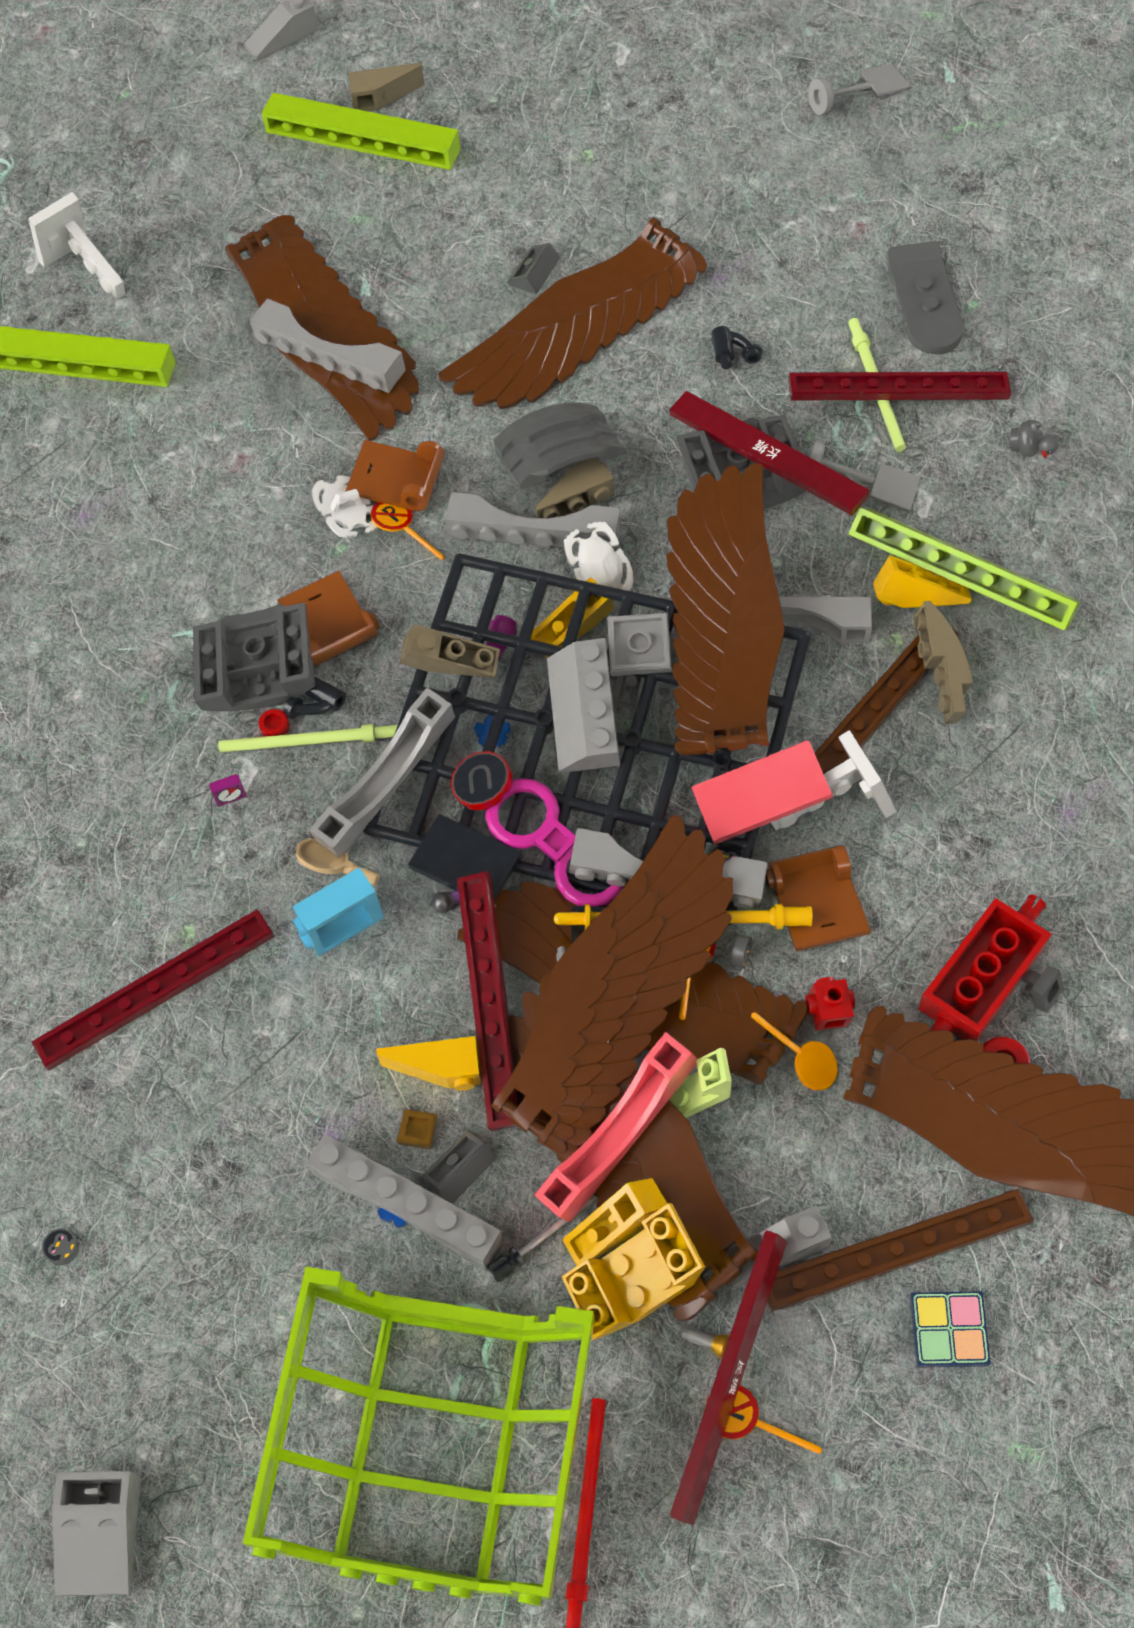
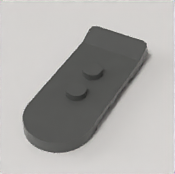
[886,241,964,354]

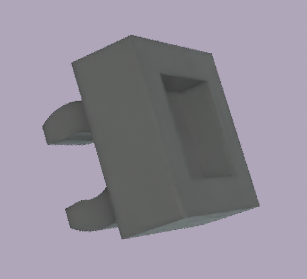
[1022,965,1064,1013]

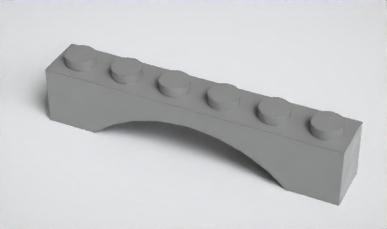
[250,299,406,393]
[445,492,621,551]
[779,595,872,643]
[309,687,455,859]
[569,828,767,909]
[306,1134,504,1271]

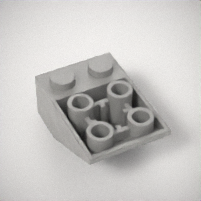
[52,1471,141,1596]

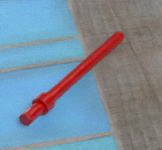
[565,1398,606,1628]

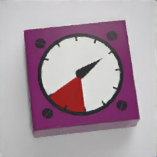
[209,774,247,807]

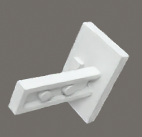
[28,192,126,300]
[771,730,897,830]

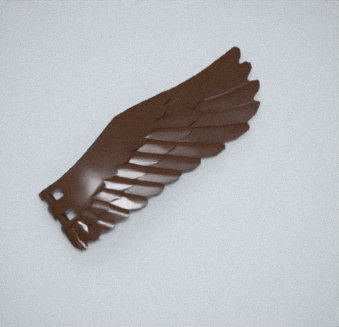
[225,215,419,441]
[438,217,707,410]
[666,463,785,755]
[491,815,733,1159]
[509,973,758,1321]
[843,1006,1134,1216]

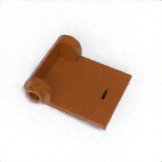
[346,440,445,511]
[277,570,380,667]
[765,845,871,952]

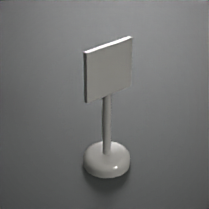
[808,64,911,115]
[809,439,921,512]

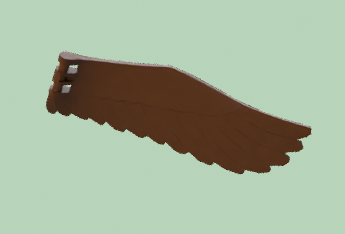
[457,882,807,1085]

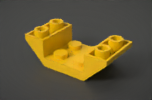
[561,1203,705,1340]

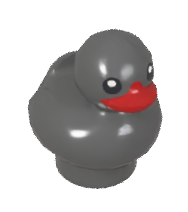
[1010,420,1058,459]

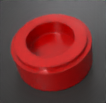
[258,709,290,737]

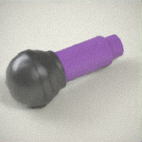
[432,891,460,913]

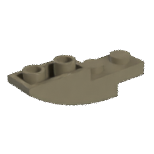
[914,601,973,724]

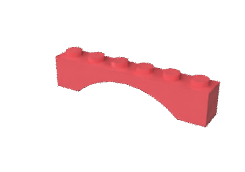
[534,1032,697,1223]

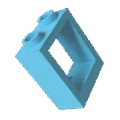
[292,867,384,956]

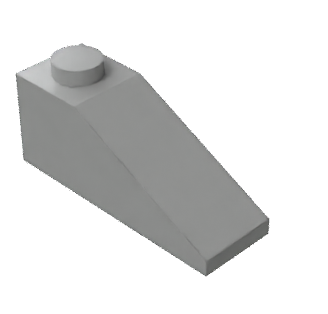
[244,0,318,61]
[728,1205,832,1288]

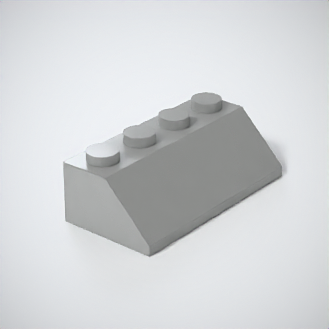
[547,638,620,773]

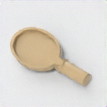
[296,838,380,886]

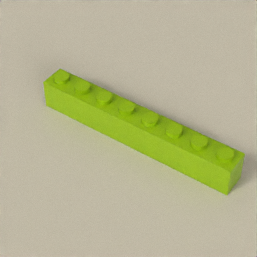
[261,93,461,170]
[0,326,176,387]
[848,507,1082,630]

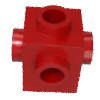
[805,977,855,1031]

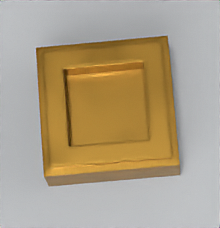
[397,1109,438,1150]

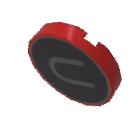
[451,751,513,811]

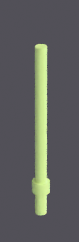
[848,318,906,452]
[218,724,397,753]

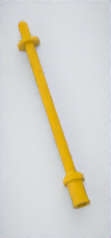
[554,904,813,930]

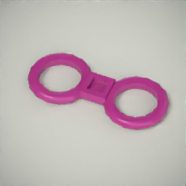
[486,778,627,907]

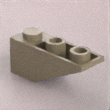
[348,62,425,111]
[535,457,614,518]
[399,624,500,678]

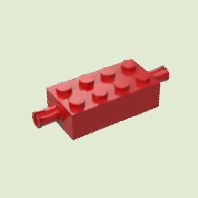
[918,894,1052,1041]

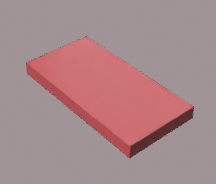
[691,740,833,845]

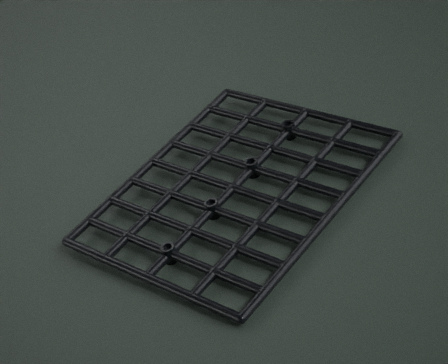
[363,553,811,926]

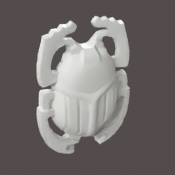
[312,475,378,538]
[563,521,634,591]

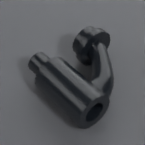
[711,326,762,369]
[283,677,346,719]

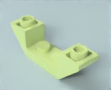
[669,1048,732,1118]

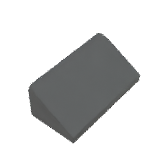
[508,243,559,293]
[420,1130,496,1204]

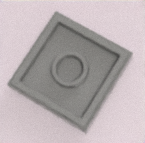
[607,612,671,676]

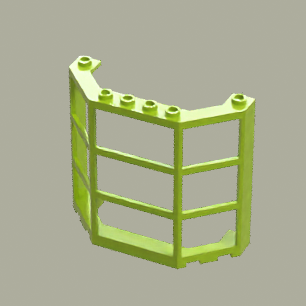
[242,1266,595,1606]

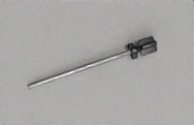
[487,1196,598,1282]

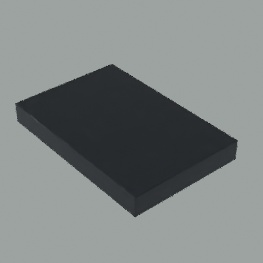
[408,814,522,903]

